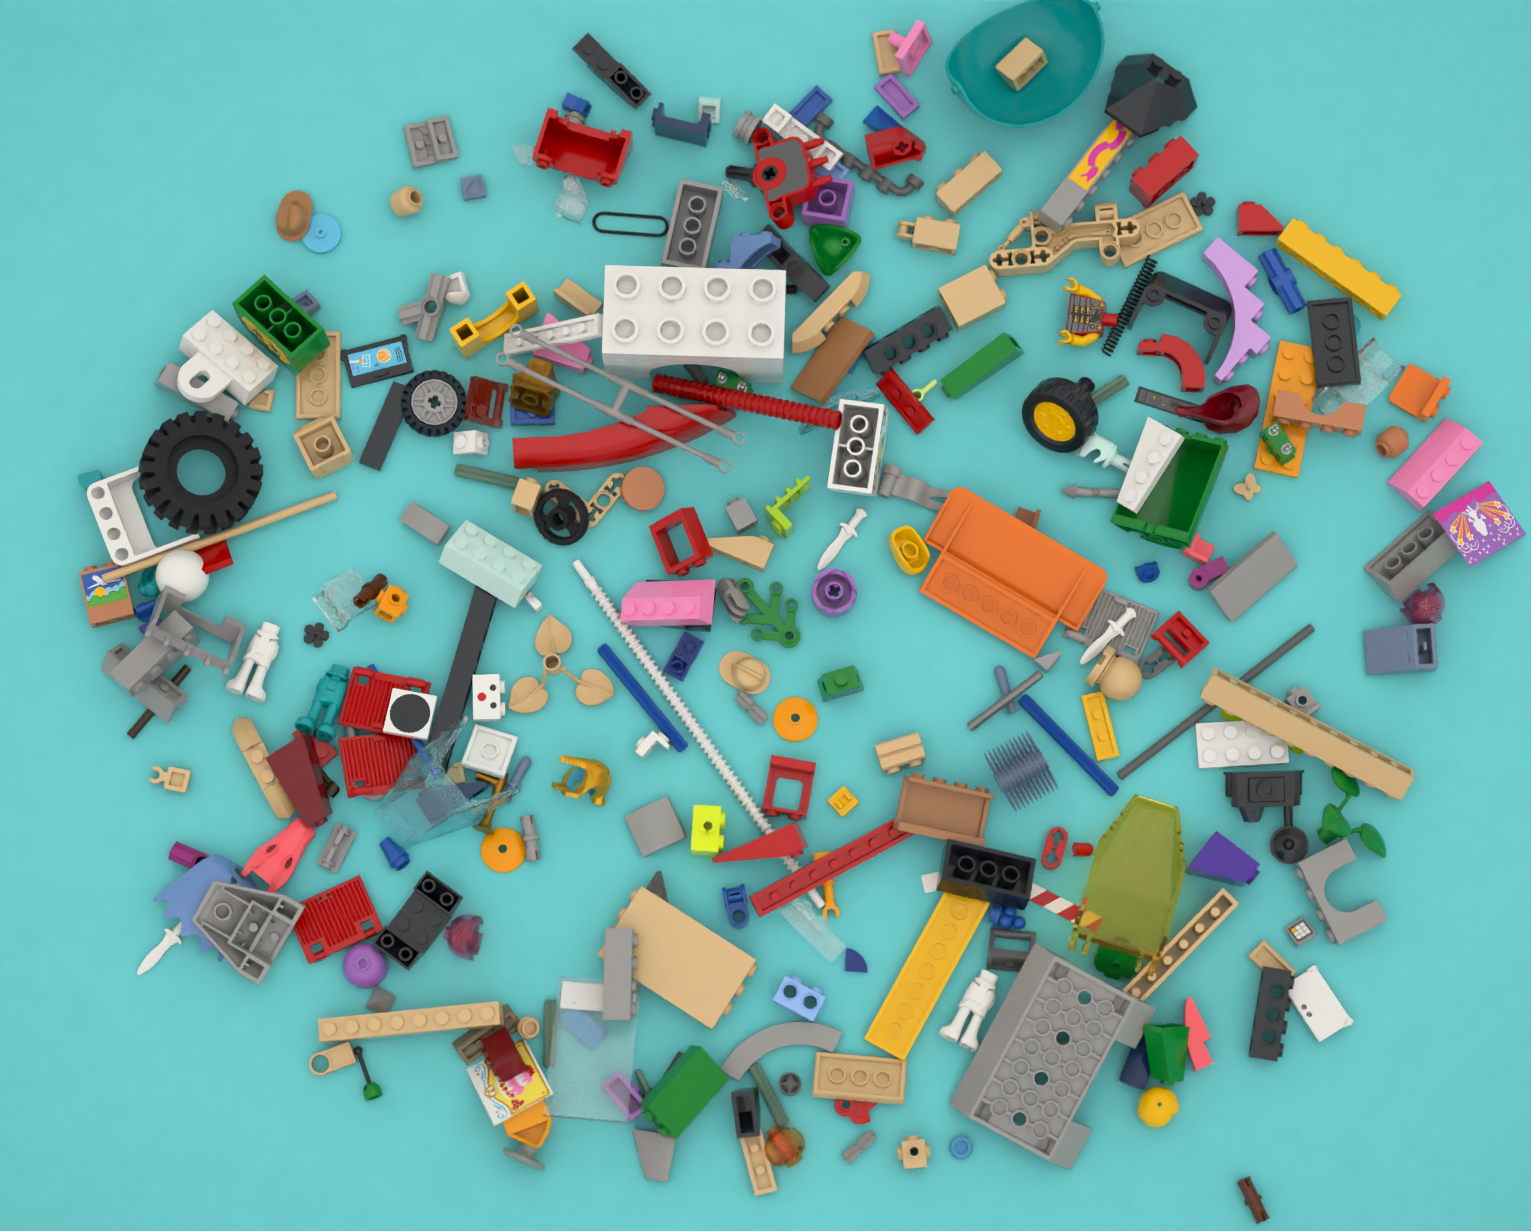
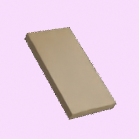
[1118,191,1204,269]
[296,331,341,420]
[812,1052,907,1105]

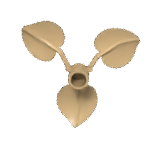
[508,615,614,714]

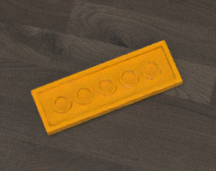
[1253,340,1316,479]

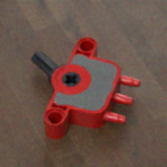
[725,127,833,230]

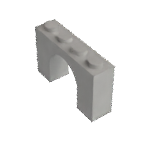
[1294,838,1387,945]

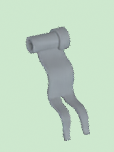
[877,464,951,511]

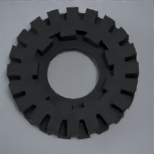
[138,411,263,535]

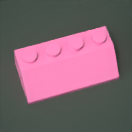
[1387,418,1483,512]
[620,580,716,627]

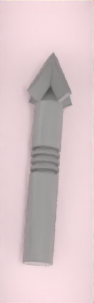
[1060,483,1121,499]

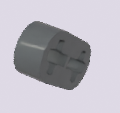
[1139,646,1176,679]

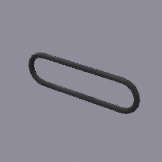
[592,212,669,237]

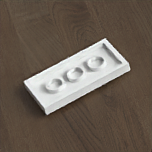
[1195,721,1289,769]

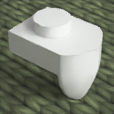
[445,271,470,305]

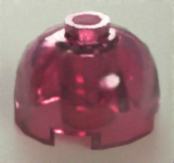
[1399,583,1446,624]
[444,914,483,961]

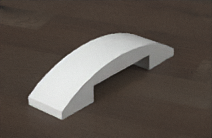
[762,104,843,171]

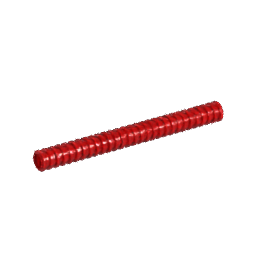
[652,373,842,430]

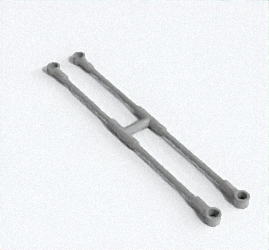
[496,324,746,474]

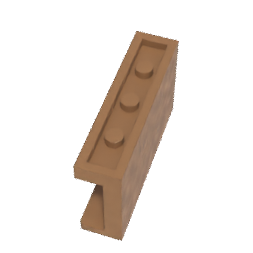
[893,773,995,847]

